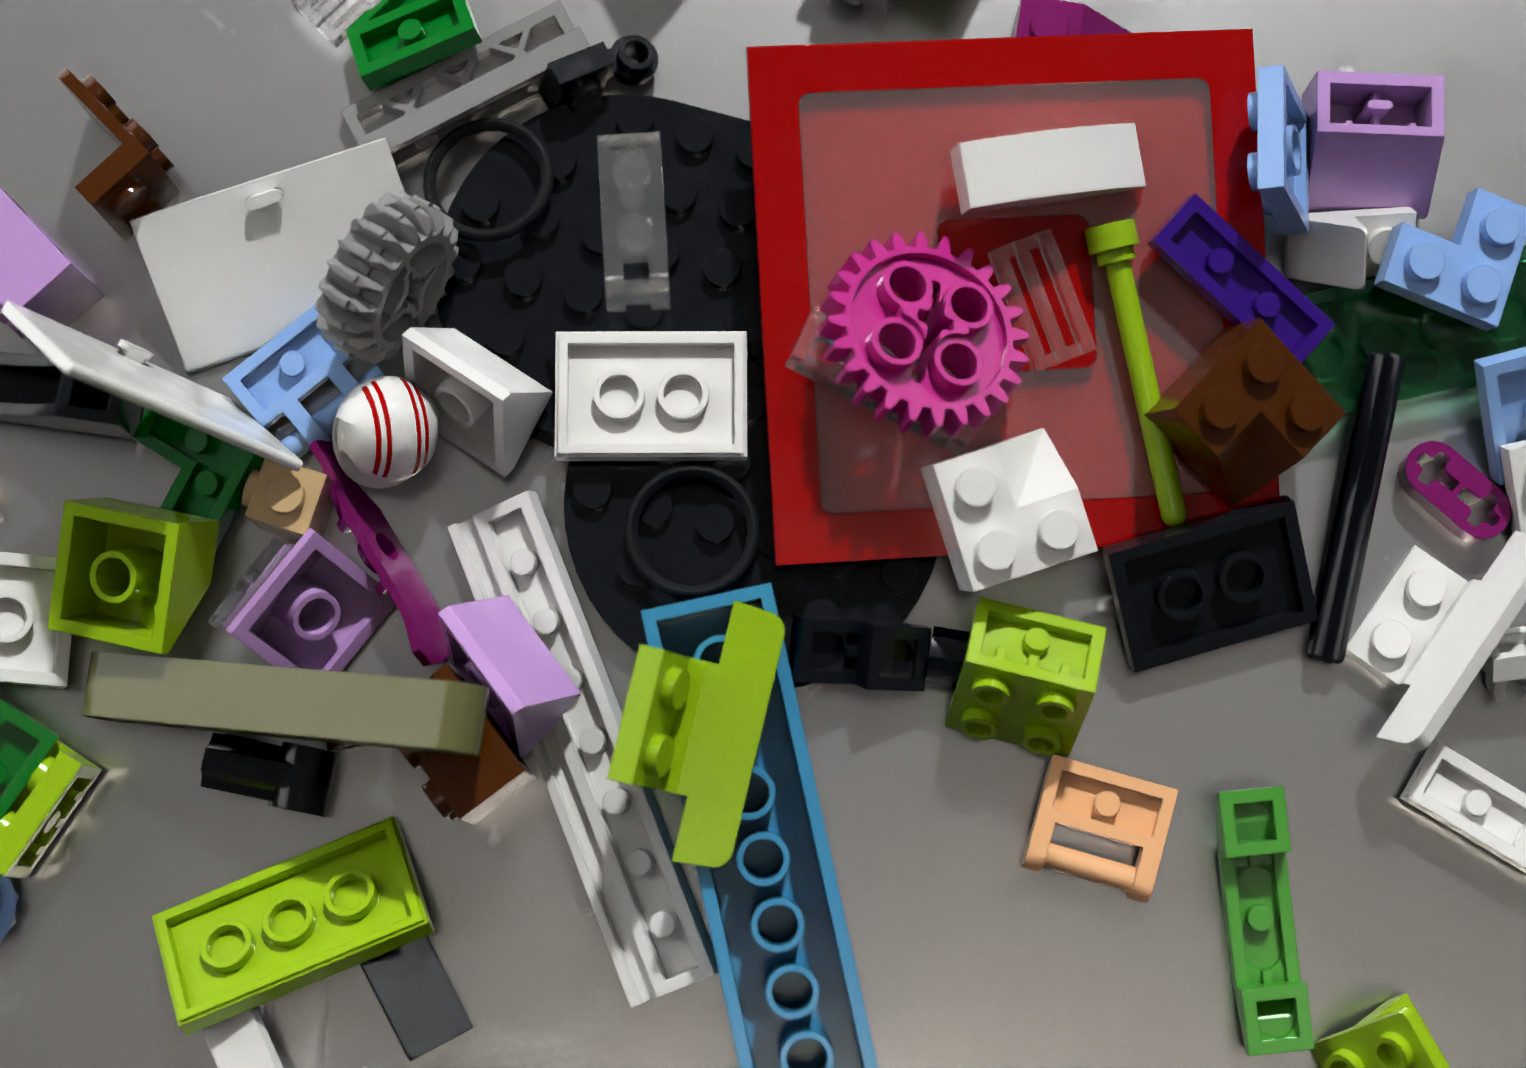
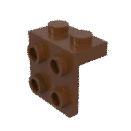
[57,68,180,241]

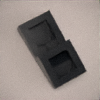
[788,614,932,691]

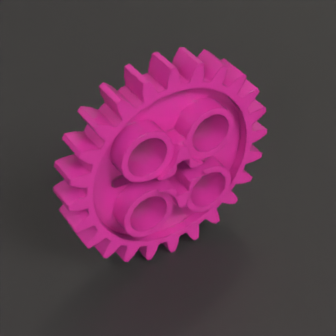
[818,231,1029,438]

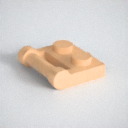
[1021,754,1179,904]

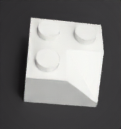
[920,428,1098,592]

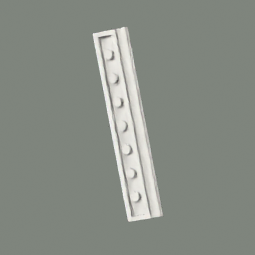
[447,490,719,1008]

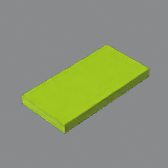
[152,816,435,1036]

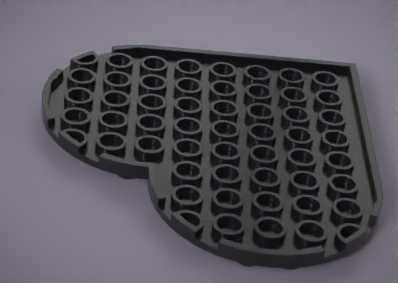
[437,94,937,689]

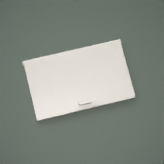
[129,137,405,374]
[1,300,303,472]

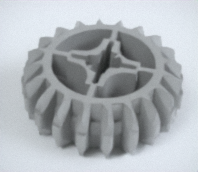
[315,191,459,364]

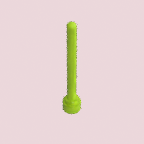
[1084,218,1187,527]

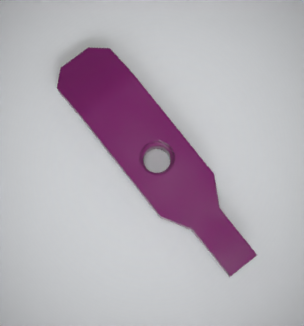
[308,440,448,667]

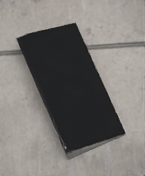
[360,936,473,1062]

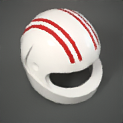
[332,376,439,489]

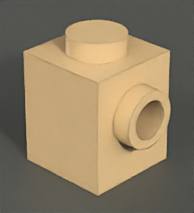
[242,459,334,541]

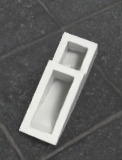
[950,123,1146,216]

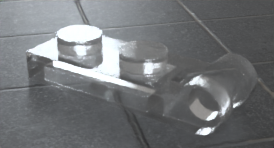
[597,132,671,313]

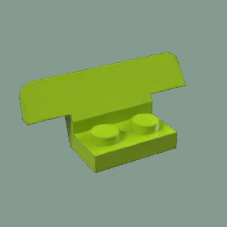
[607,600,785,867]

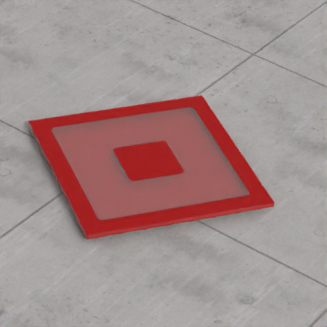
[746,29,1280,565]

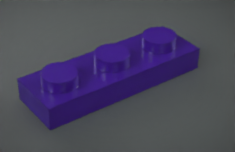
[1147,193,1336,363]

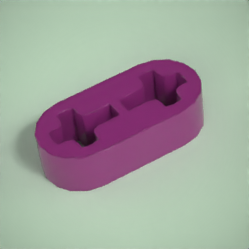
[1397,441,1511,543]

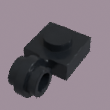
[538,35,658,109]

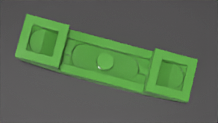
[1216,785,1315,1056]

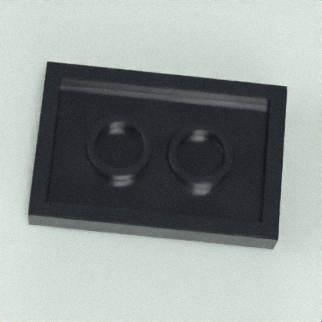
[1102,495,1318,673]

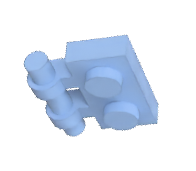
[222,304,385,458]

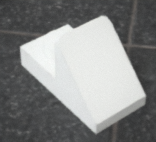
[1284,207,1417,290]

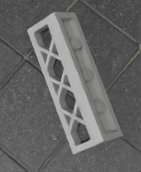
[340,0,590,169]

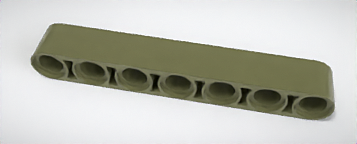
[81,651,489,756]

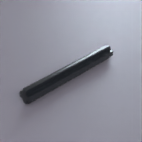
[1307,351,1405,665]

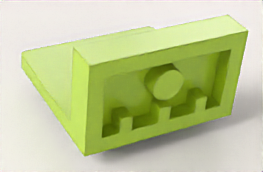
[945,596,1107,756]
[0,740,102,878]

